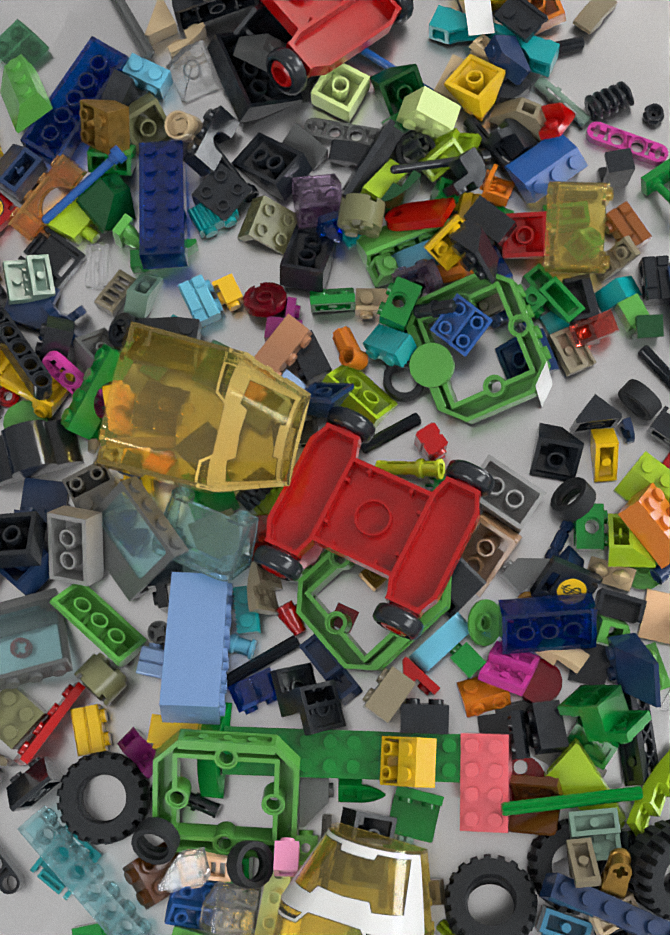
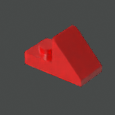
[538,103,575,140]
[402,656,440,696]

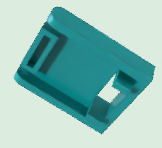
[30,824,104,901]

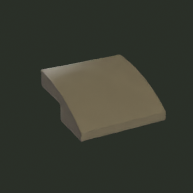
[247,562,283,616]

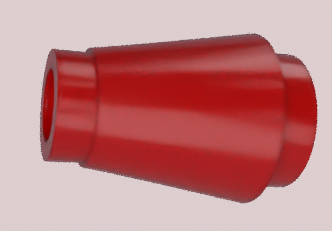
[276,600,306,636]

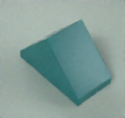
[595,276,642,315]

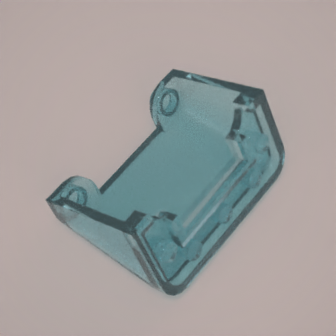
[153,485,259,581]

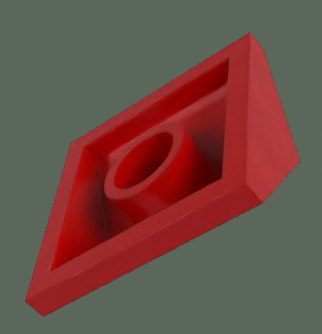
[503,211,548,259]

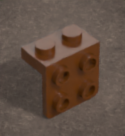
[508,774,563,836]
[122,842,184,910]

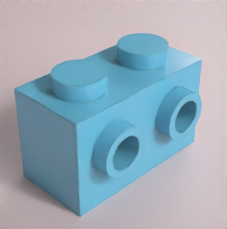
[122,53,173,100]

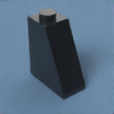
[100,69,140,106]

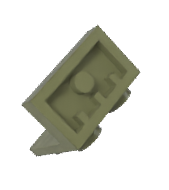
[237,195,299,254]

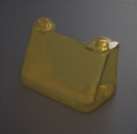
[544,181,614,274]

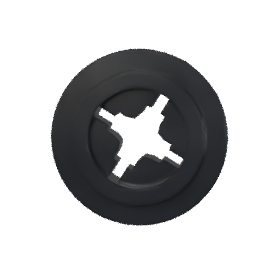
[108,312,138,348]

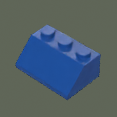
[504,134,588,204]

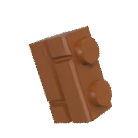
[602,201,652,249]

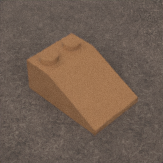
[461,511,522,597]

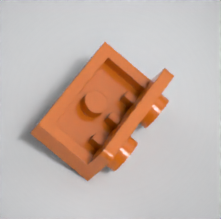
[479,164,515,207]
[457,676,511,717]

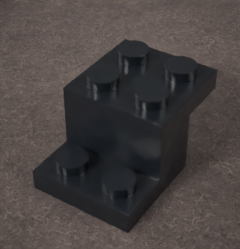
[270,662,346,736]

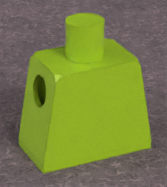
[46,197,101,245]

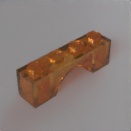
[8,154,87,241]

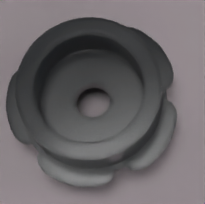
[643,103,664,125]

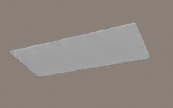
[464,0,495,36]
[536,362,553,407]

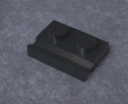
[494,0,548,43]

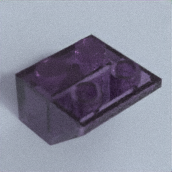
[292,173,342,229]

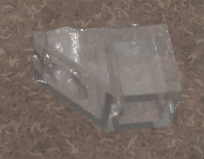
[158,847,211,893]

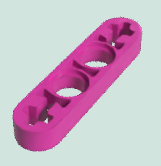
[585,121,669,166]
[42,351,107,418]

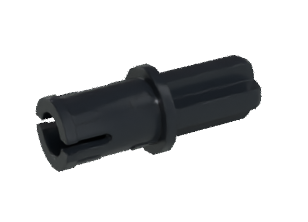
[413,299,457,319]

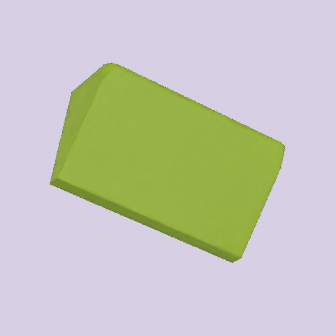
[418,137,464,182]

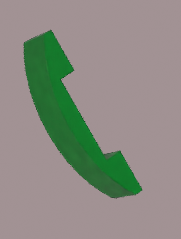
[197,702,232,799]

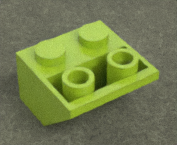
[607,513,656,568]

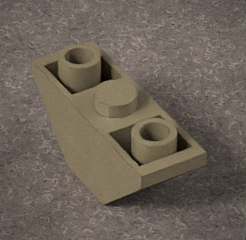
[489,97,546,142]

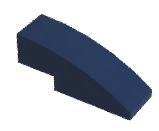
[299,634,363,705]

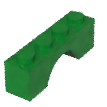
[60,343,134,440]

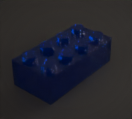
[498,593,597,654]

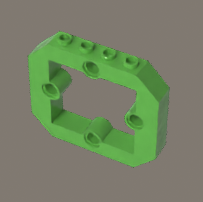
[406,273,552,424]
[296,550,452,671]
[152,729,301,858]

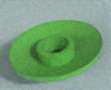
[468,599,502,646]

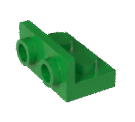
[310,287,355,313]
[567,716,619,770]

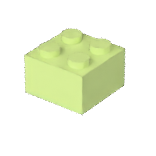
[311,63,370,123]
[396,86,461,140]

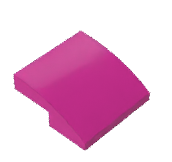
[478,641,540,696]

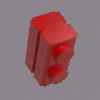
[414,422,448,461]

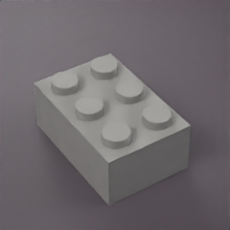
[480,454,547,534]
[47,505,104,587]

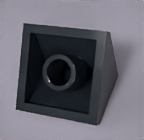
[569,394,622,433]

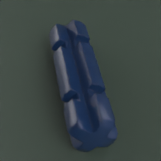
[545,520,574,559]

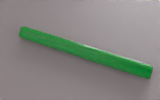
[501,786,643,816]

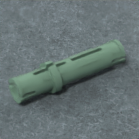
[534,75,592,128]

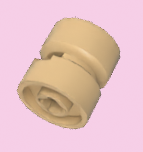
[164,110,202,144]

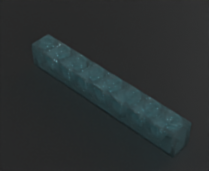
[17,805,156,935]

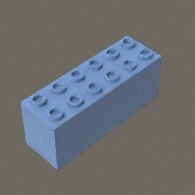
[159,572,233,725]

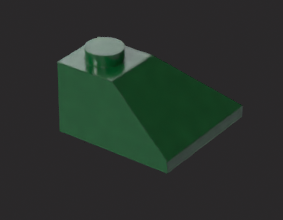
[370,64,424,117]
[76,173,136,234]

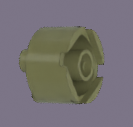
[337,193,386,238]
[74,652,127,706]

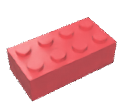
[460,732,513,833]

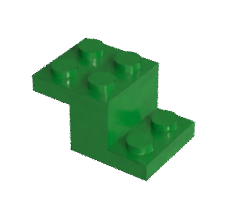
[557,685,652,744]

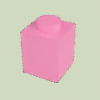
[273,837,300,877]

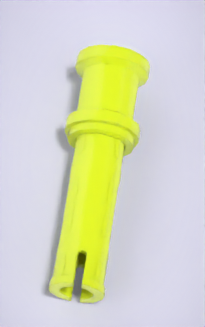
[375,458,445,479]

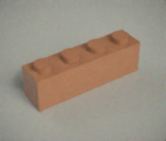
[236,313,312,404]

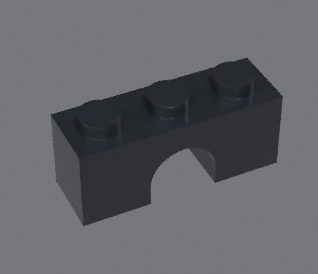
[183,105,240,177]

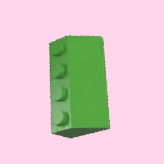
[356,219,449,270]
[49,584,147,667]

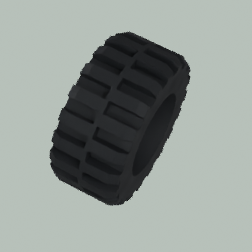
[56,752,151,845]
[527,818,614,915]
[627,819,670,920]
[444,854,538,935]

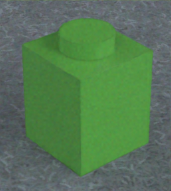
[614,293,650,332]

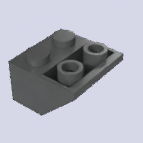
[62,459,127,516]

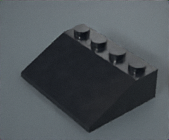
[206,32,303,122]

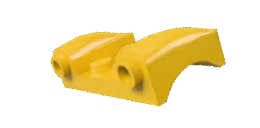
[0,348,75,418]

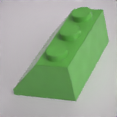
[0,54,53,133]

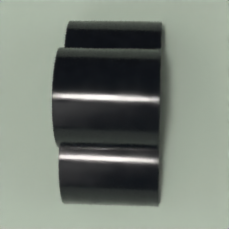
[172,0,259,33]
[0,419,84,487]

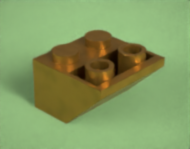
[79,99,130,154]

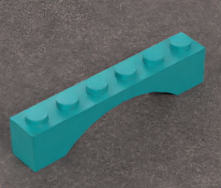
[429,5,560,77]

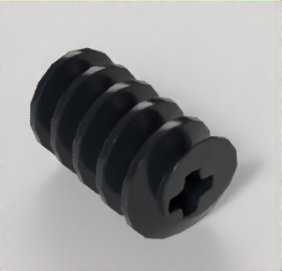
[584,81,634,122]

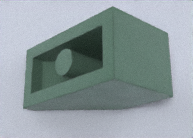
[124,272,163,319]

